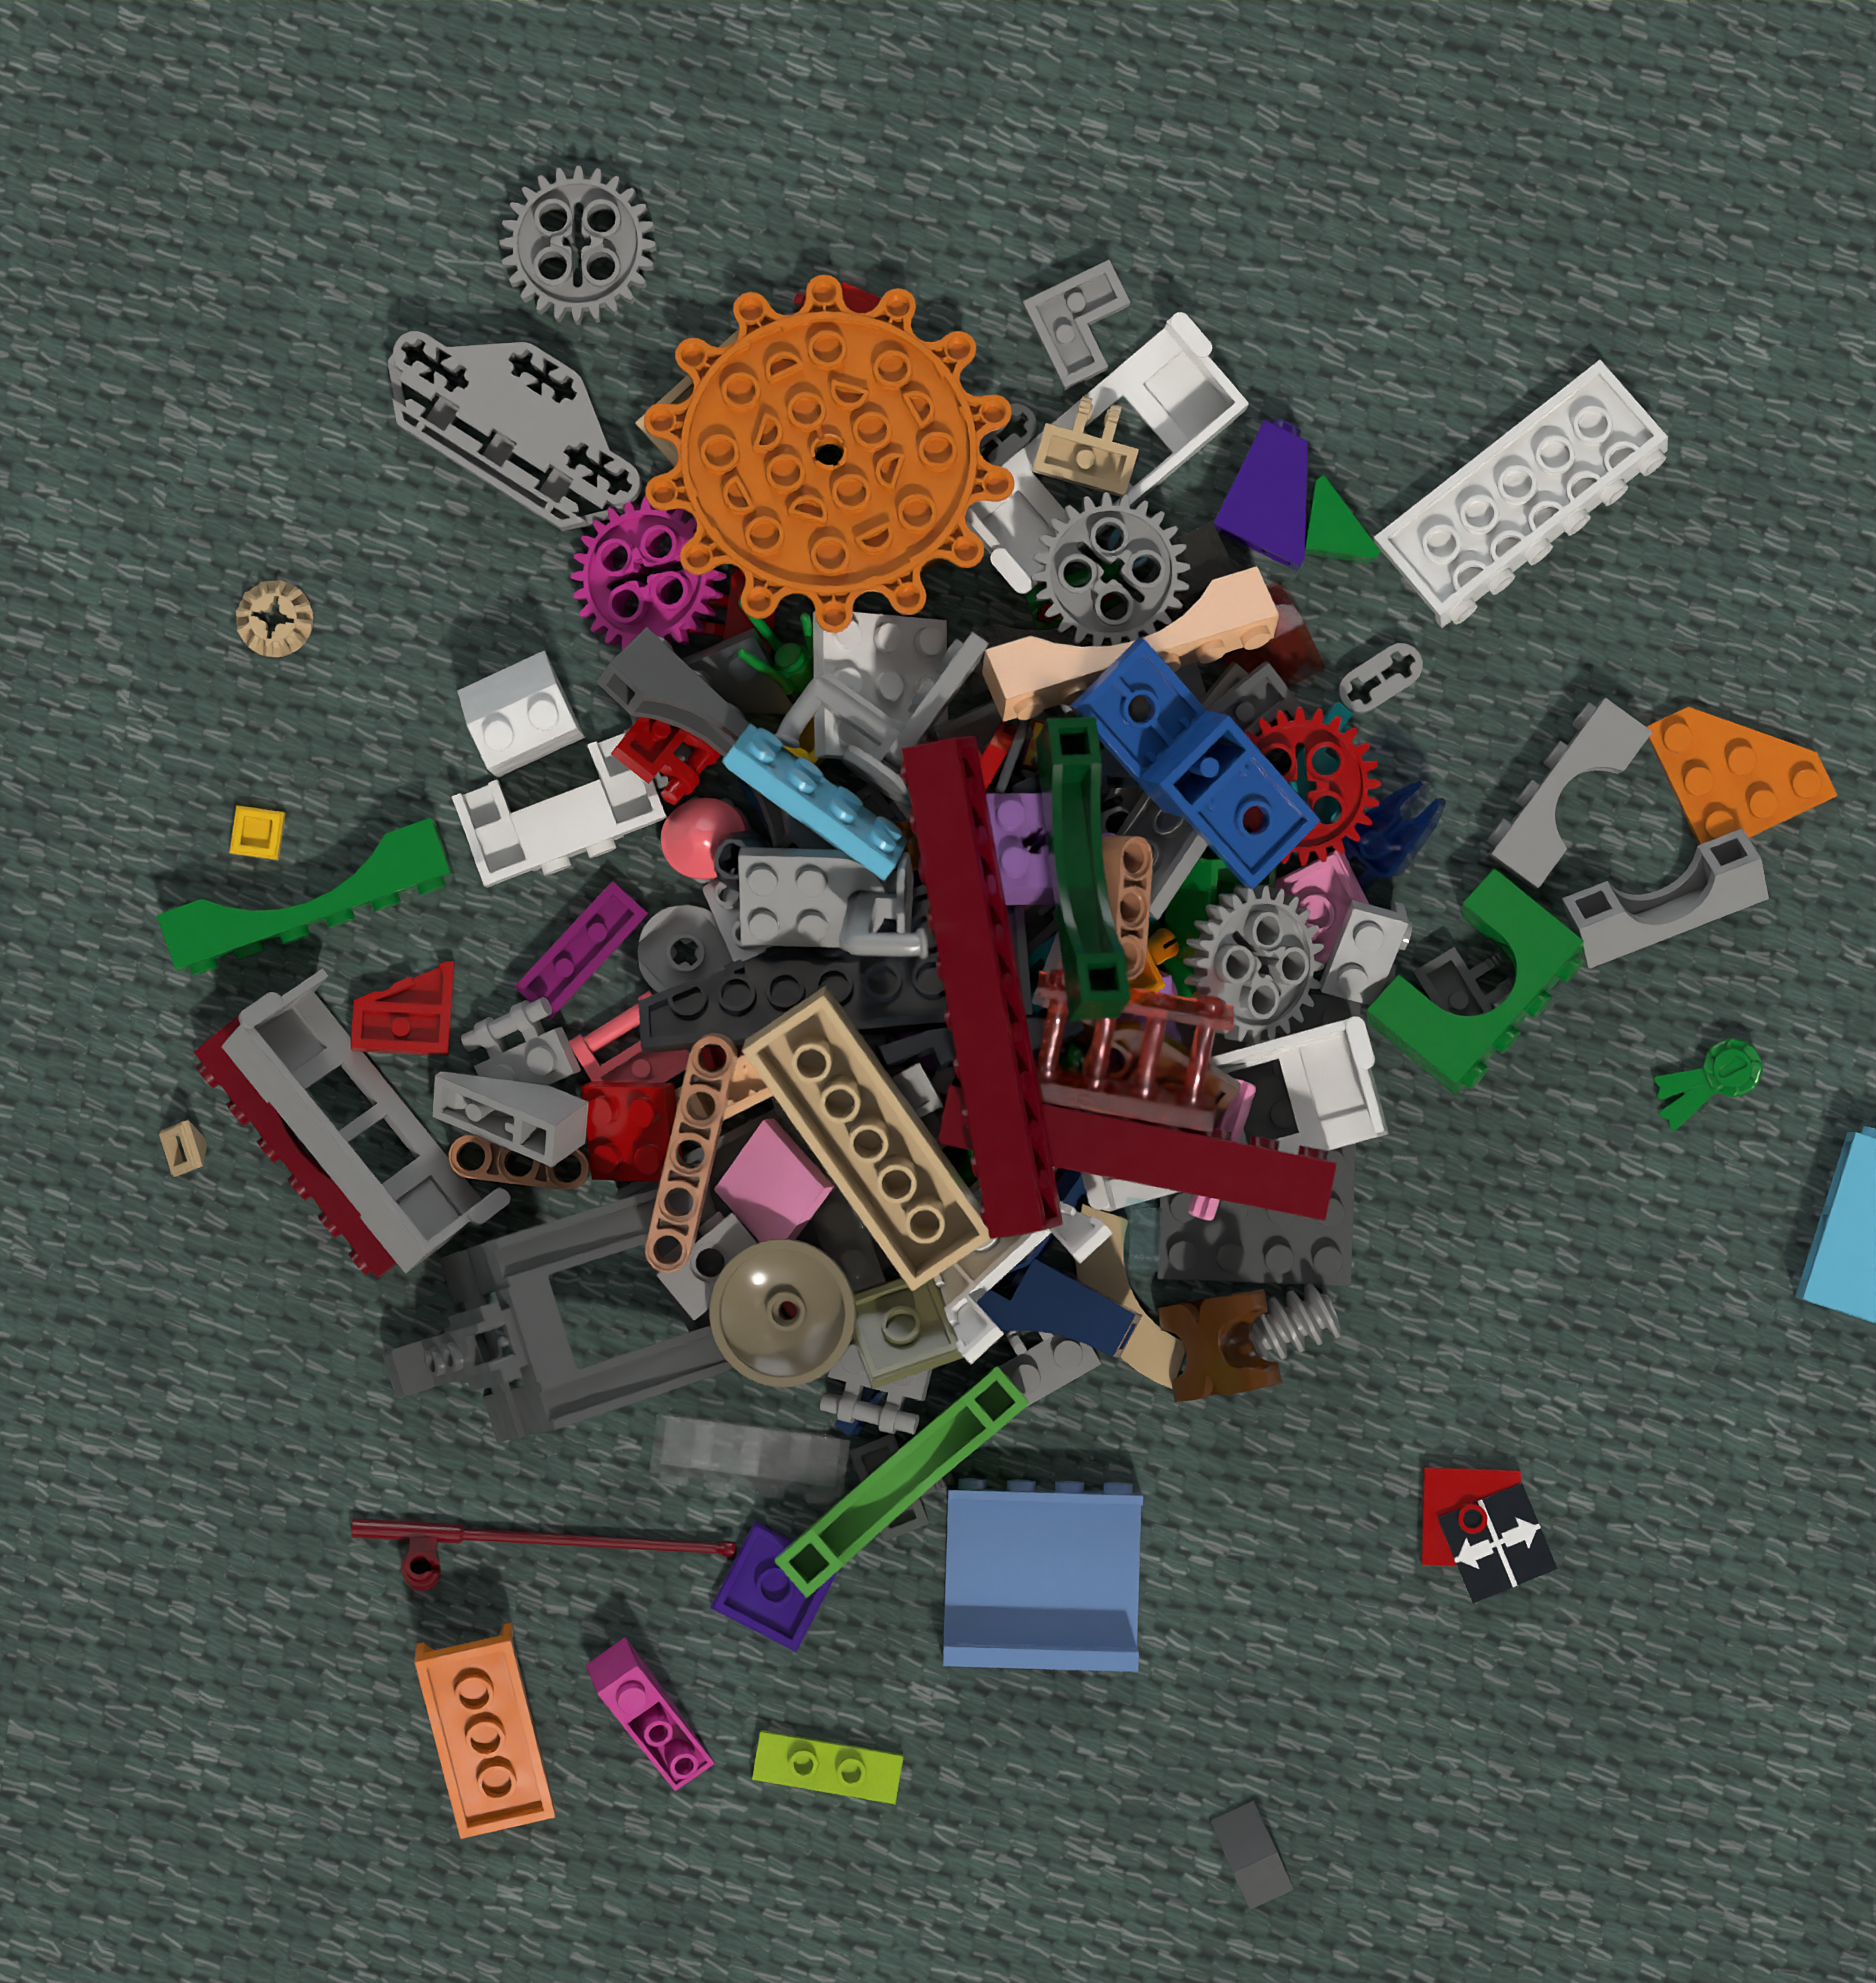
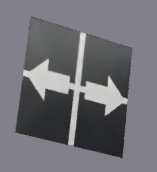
[1438,1483,1558,1604]

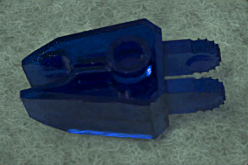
[1344,781,1446,893]

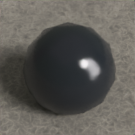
[713,830,771,892]

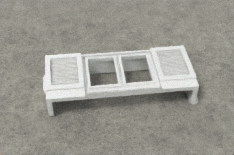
[965,312,1249,595]
[1072,1017,1389,1212]

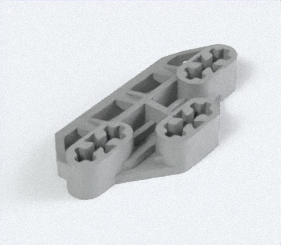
[387,331,643,531]

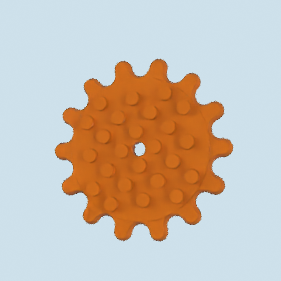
[644,274,1014,633]

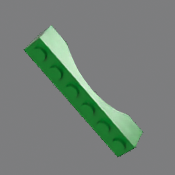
[156,818,455,977]

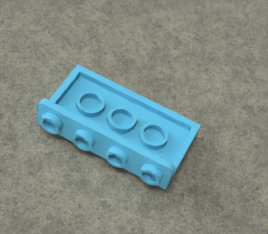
[722,723,908,880]

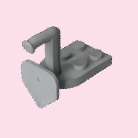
[773,632,988,808]
[738,847,927,959]

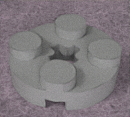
[637,905,733,993]

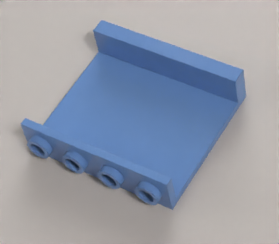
[943,1478,1143,1672]

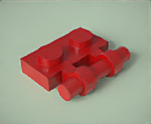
[611,717,721,805]

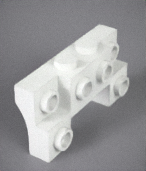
[452,728,667,887]

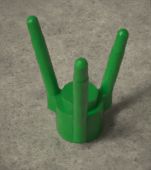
[737,599,814,694]

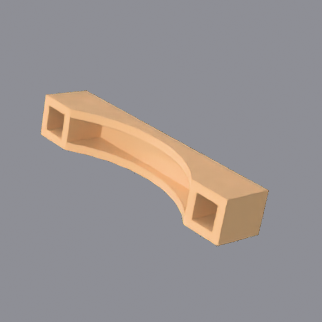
[982,566,1279,722]

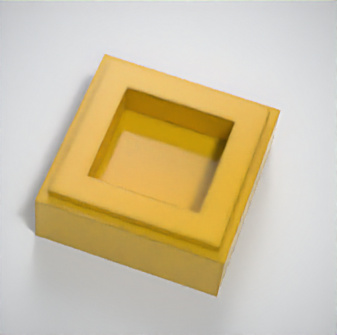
[230,805,286,860]

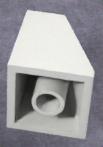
[457,650,585,778]

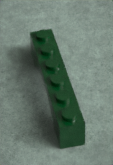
[1035,717,1131,1021]

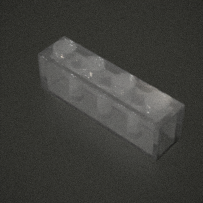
[649,1412,851,1505]

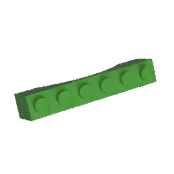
[774,1364,1030,1598]

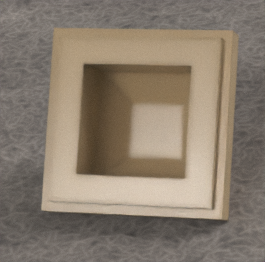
[159,1120,207,1177]

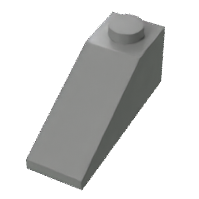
[433,1072,589,1167]

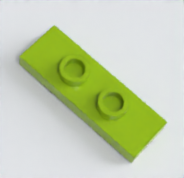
[752,1730,904,1804]

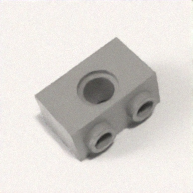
[657,1211,759,1320]

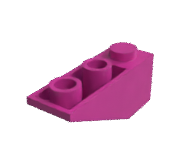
[586,1637,715,1791]

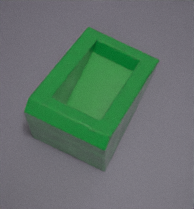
[1305,475,1381,564]

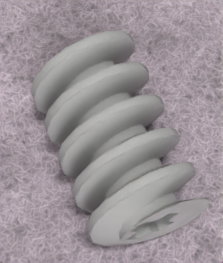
[1251,1283,1341,1360]

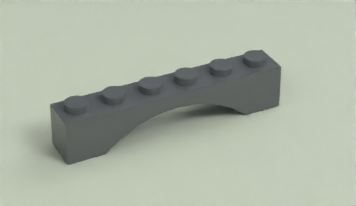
[596,627,837,850]

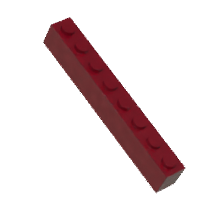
[938,1082,1337,1221]

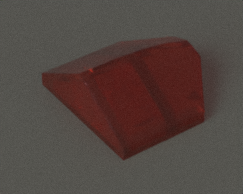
[1221,584,1325,688]

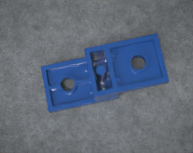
[1070,638,1321,890]

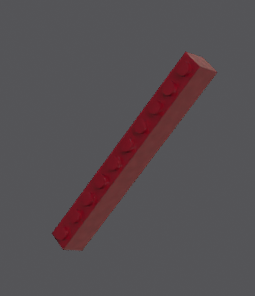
[901,736,1063,1239]

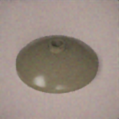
[709,1239,856,1387]

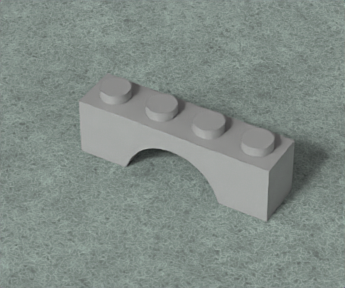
[1486,697,1652,890]
[1562,828,1769,969]

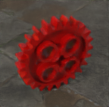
[1242,707,1381,865]

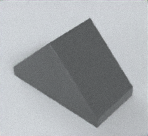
[1210,1800,1294,1910]

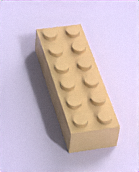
[742,985,990,1291]

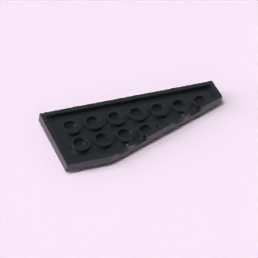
[638,884,1033,1053]

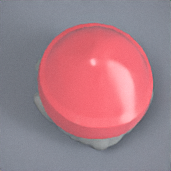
[659,796,753,883]

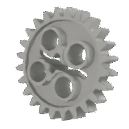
[499,166,657,325]
[1031,493,1190,647]
[1183,885,1325,1044]

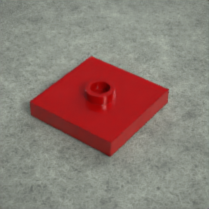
[1421,1467,1521,1566]

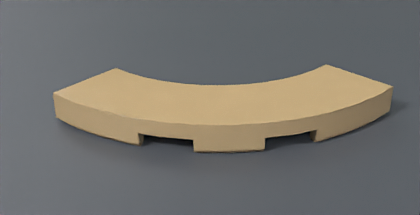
[1075,1204,1186,1389]

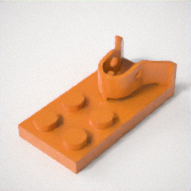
[415,1622,556,1839]

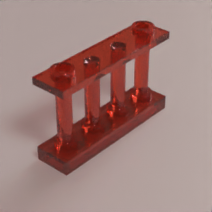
[1034,969,1234,1132]

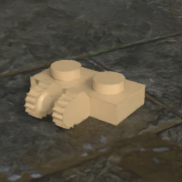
[1032,396,1139,497]

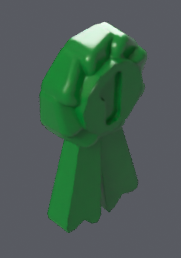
[1654,1038,1763,1131]

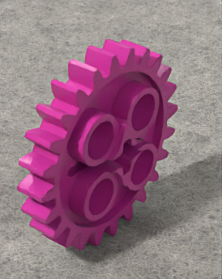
[571,497,726,650]

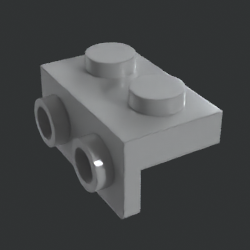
[1319,900,1412,1005]

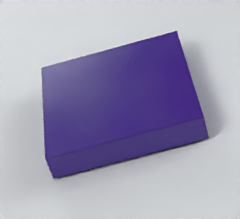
[711,1521,839,1652]

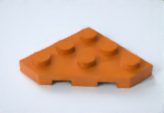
[1646,707,1838,845]

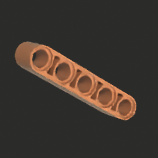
[645,1033,738,1273]

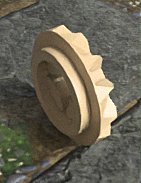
[236,580,313,657]

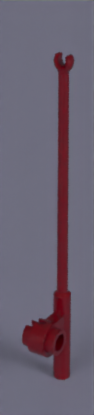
[351,1518,737,1591]

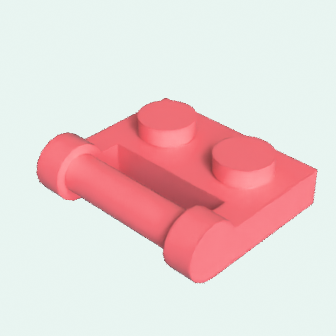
[568,990,690,1083]

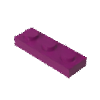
[514,881,649,1020]

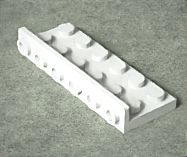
[1374,360,1668,628]

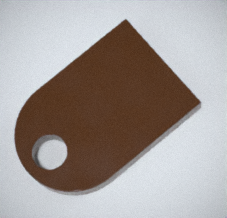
[1082,1021,1241,1135]

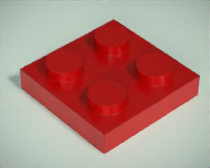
[581,1081,683,1182]

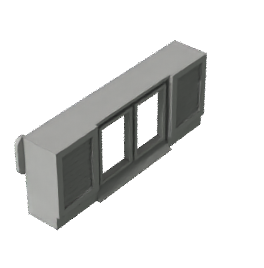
[221,968,510,1274]

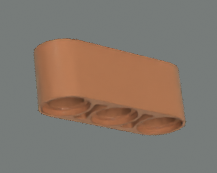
[1101,835,1153,980]
[448,1135,591,1190]

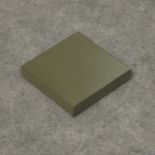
[852,1277,964,1389]

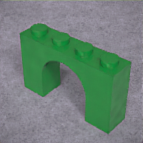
[1367,868,1584,1096]

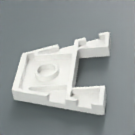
[934,1179,1113,1364]

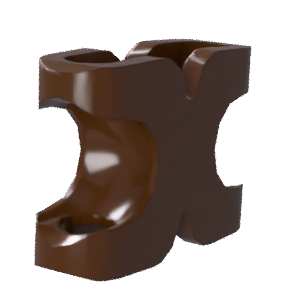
[1157,1289,1282,1402]

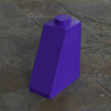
[1211,419,1308,571]

